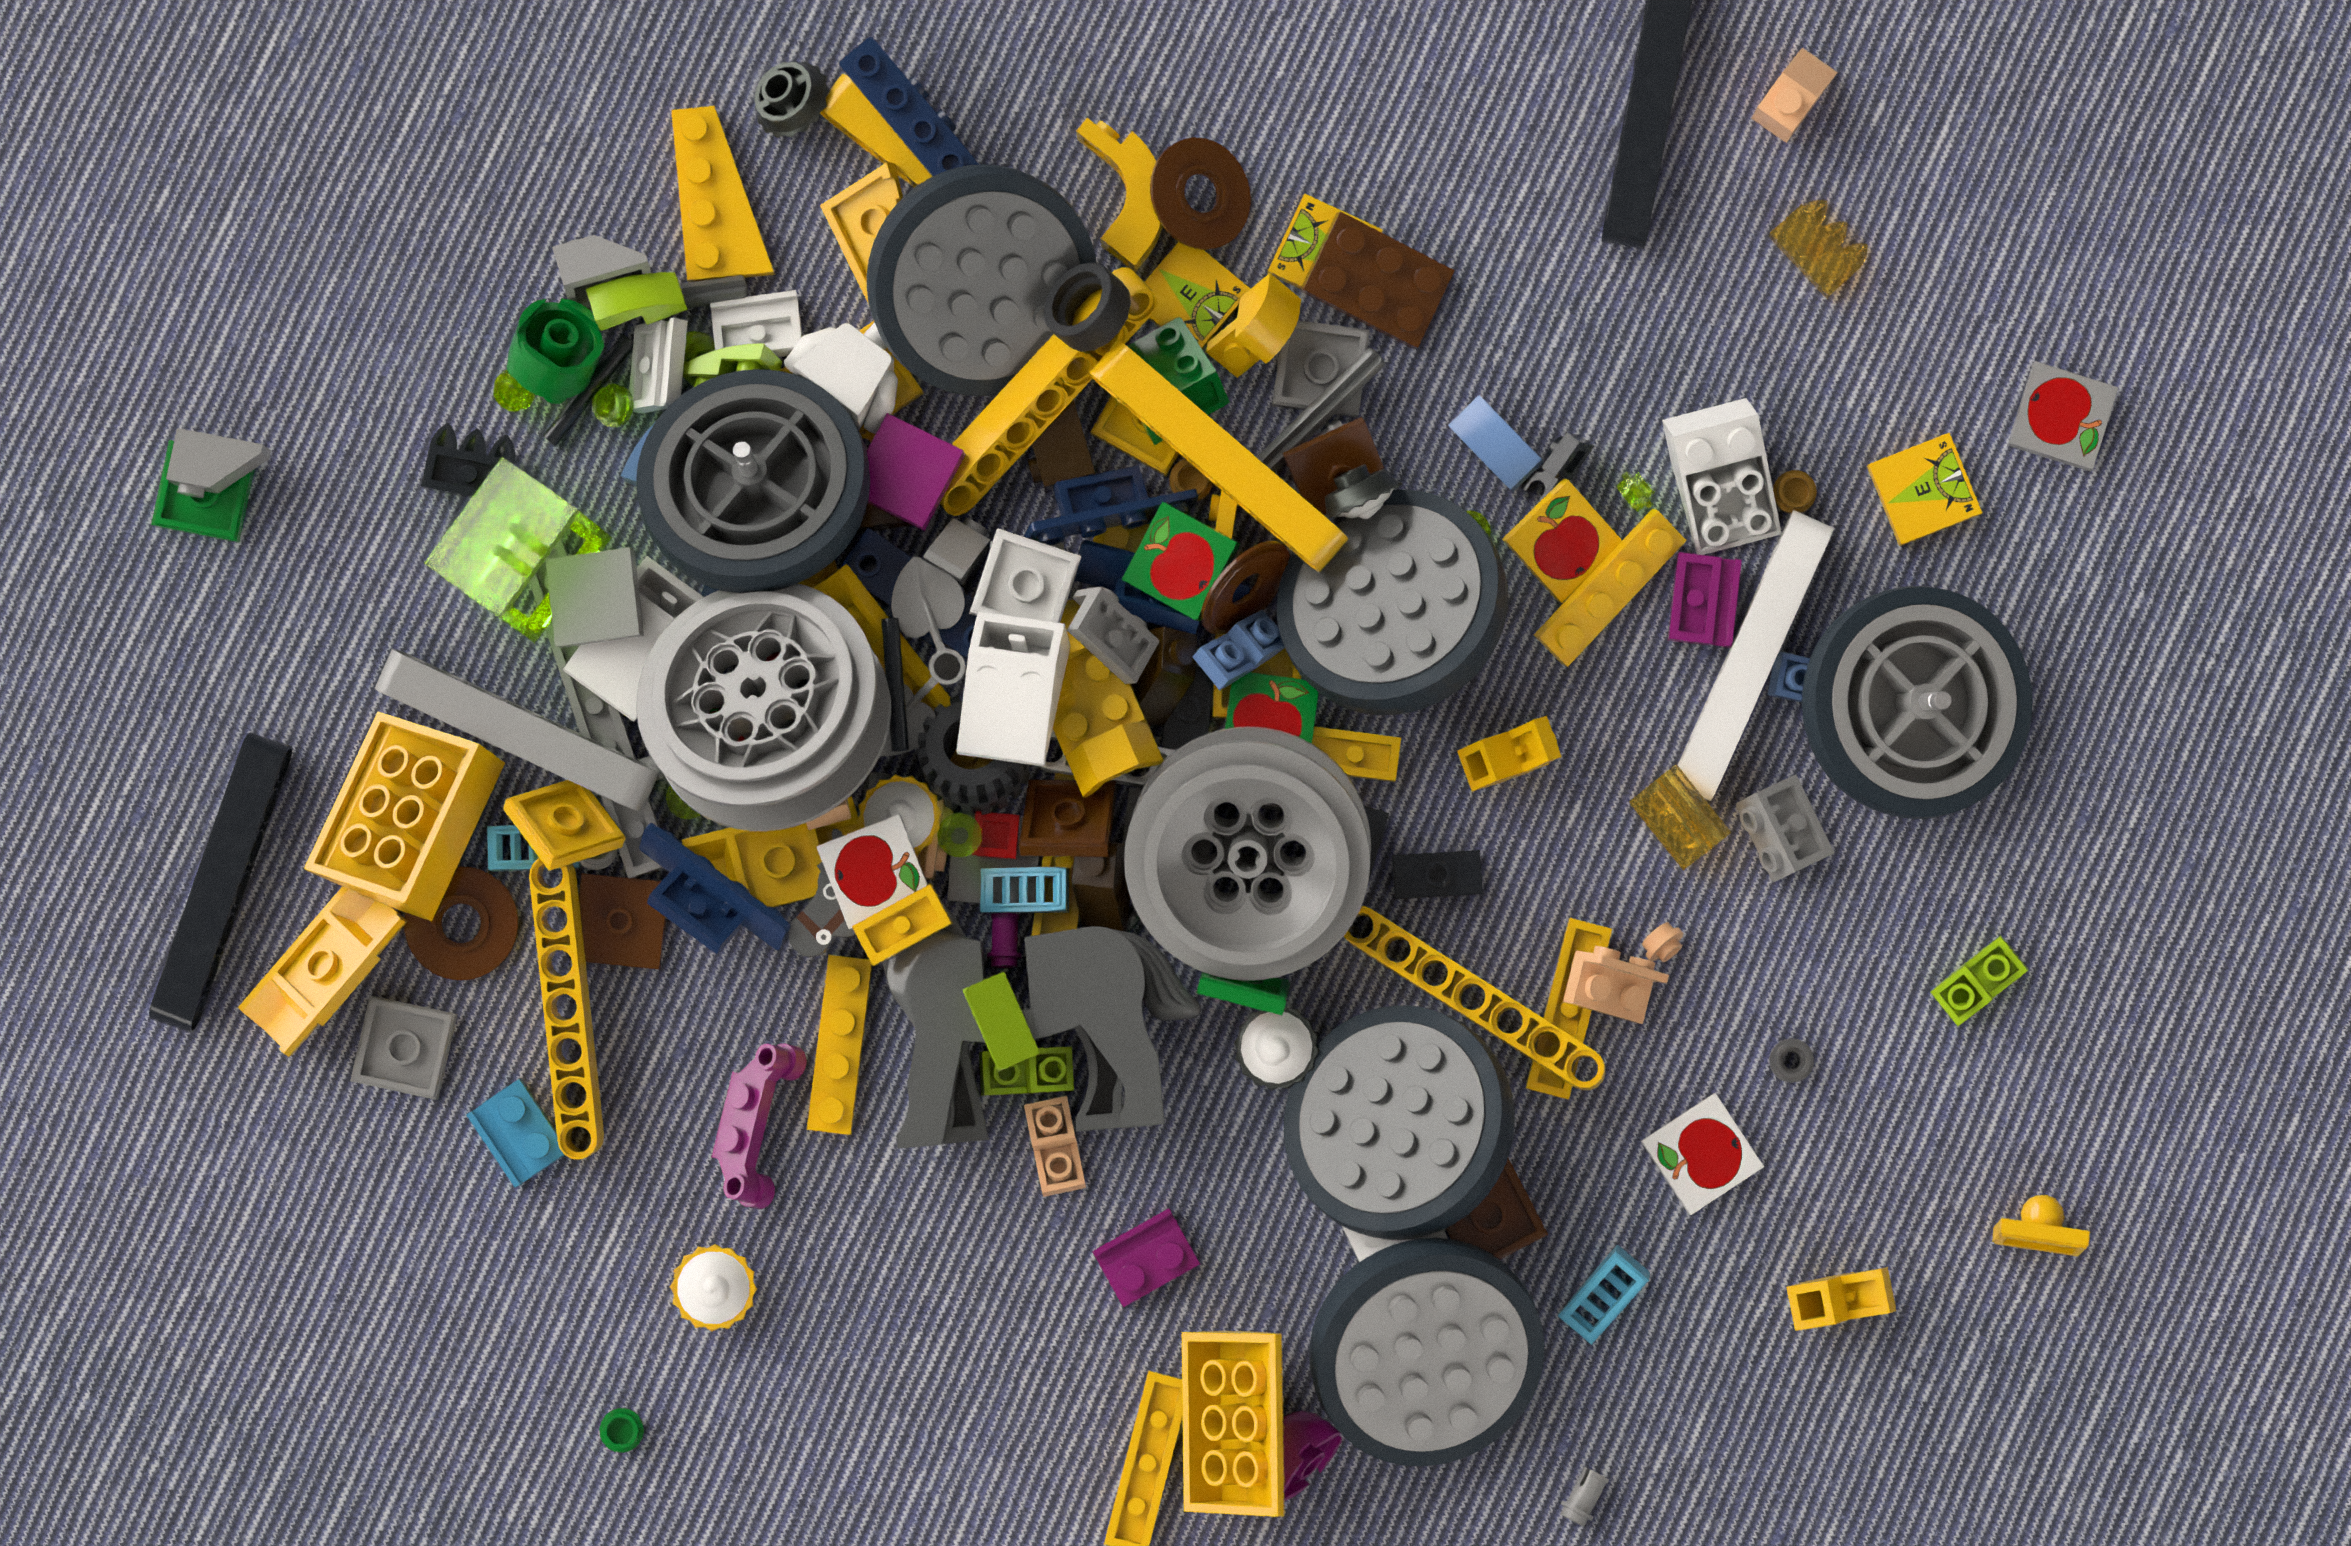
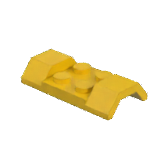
[1053,606,1164,798]
[681,796,861,908]
[238,886,408,1057]

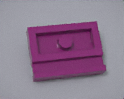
[1667,552,1742,648]
[1092,1208,1200,1307]

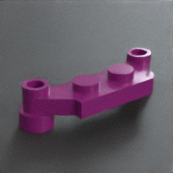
[711,1043,806,1209]

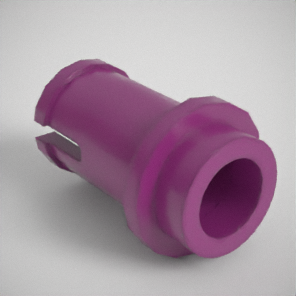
[987,913,1022,969]

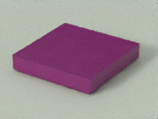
[867,413,966,531]

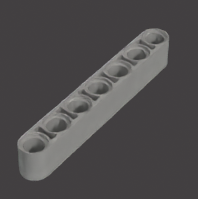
[374,648,660,812]

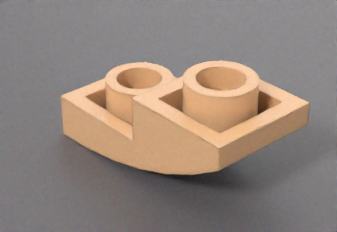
[1024,1096,1086,1197]

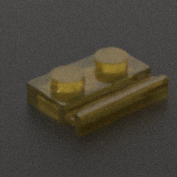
[1629,764,1731,870]

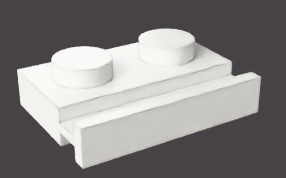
[710,290,802,357]
[627,317,687,414]

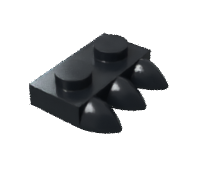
[421,423,517,505]

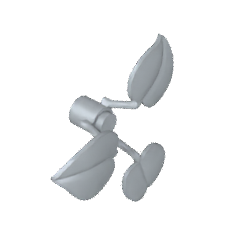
[880,557,967,756]

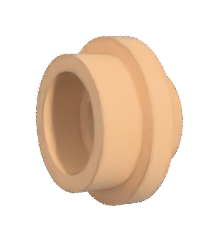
[1642,922,1684,962]

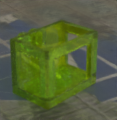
[424,457,612,644]

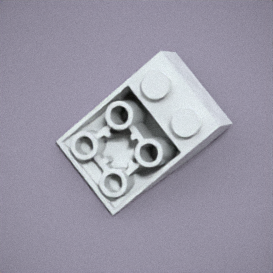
[1662,398,1782,555]
[563,556,703,722]
[957,612,1070,766]

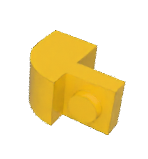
[1206,273,1301,378]
[1457,716,1562,792]
[1786,1267,1897,1331]

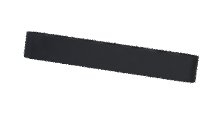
[1601,0,1692,249]
[149,732,292,1033]

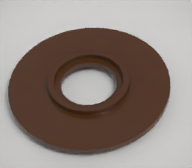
[1150,137,1251,250]
[1201,541,1290,635]
[404,866,519,980]

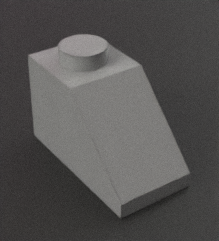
[552,235,651,308]
[166,428,271,498]
[924,517,991,590]

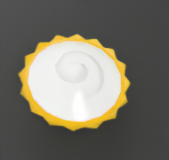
[856,774,942,855]
[670,1244,757,1332]

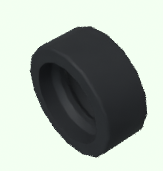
[1044,262,1131,352]

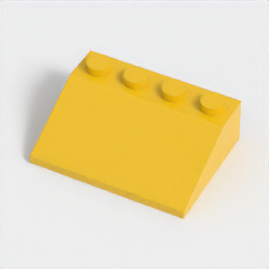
[304,712,505,921]
[1182,1331,1284,1517]

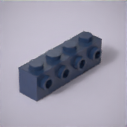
[840,527,977,667]

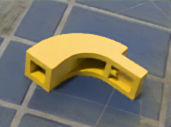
[1076,118,1162,273]

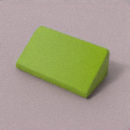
[962,972,1040,1072]

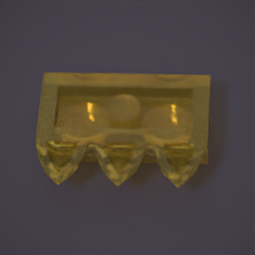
[1768,200,1868,299]

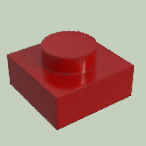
[972,811,1020,860]

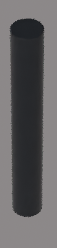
[542,334,634,447]
[881,618,909,752]

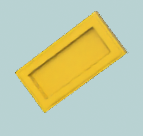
[1992,1195,2090,1257]

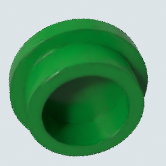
[599,1408,644,1453]

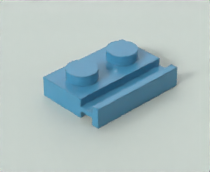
[466,1079,564,1188]

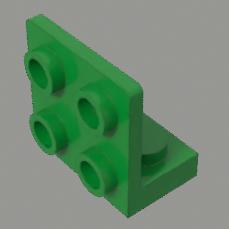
[1128,317,1230,445]

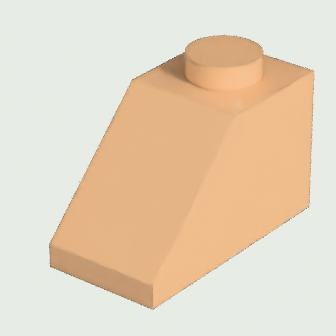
[1751,48,1838,143]

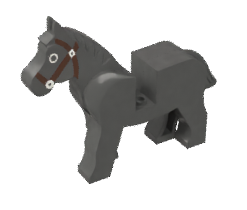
[789,829,1201,1149]

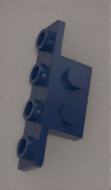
[839,37,980,177]
[1024,465,1199,546]
[1074,540,1250,634]
[639,823,791,954]

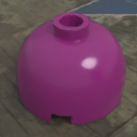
[1283,1410,1342,1500]

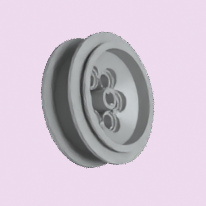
[636,584,891,831]
[1124,727,1371,980]

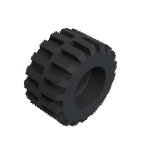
[917,695,1032,815]

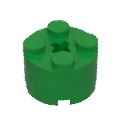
[507,298,604,404]

